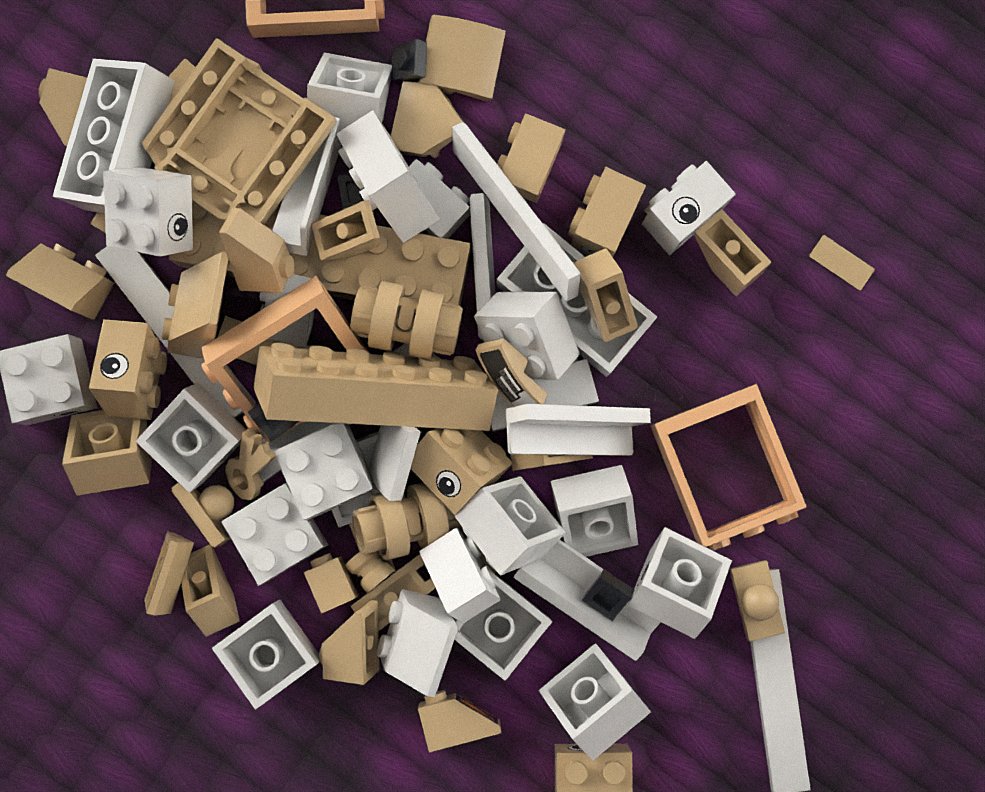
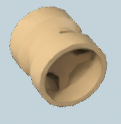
[344,551,395,593]

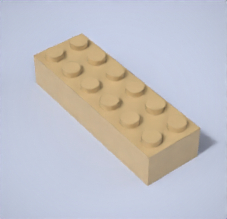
[254,343,498,431]

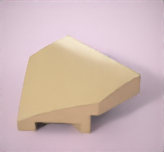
[391,81,465,158]

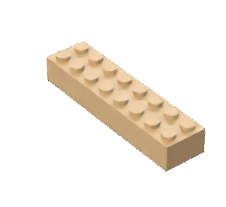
[169,201,471,306]

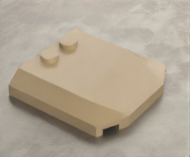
[142,38,338,225]

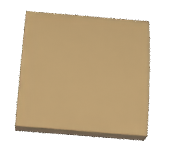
[418,15,506,102]

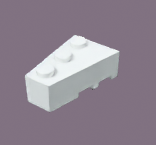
[337,110,440,243]

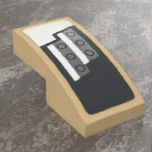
[476,338,548,407]

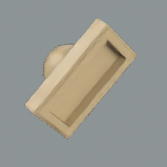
[171,483,234,547]
[729,560,785,642]

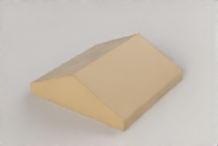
[144,531,194,615]

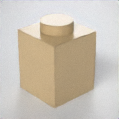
[304,553,359,614]

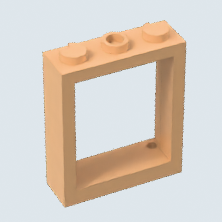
[246,0,385,38]
[201,275,370,443]
[650,384,806,551]

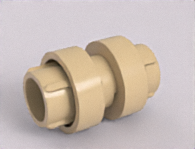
[350,281,463,360]
[352,482,463,560]

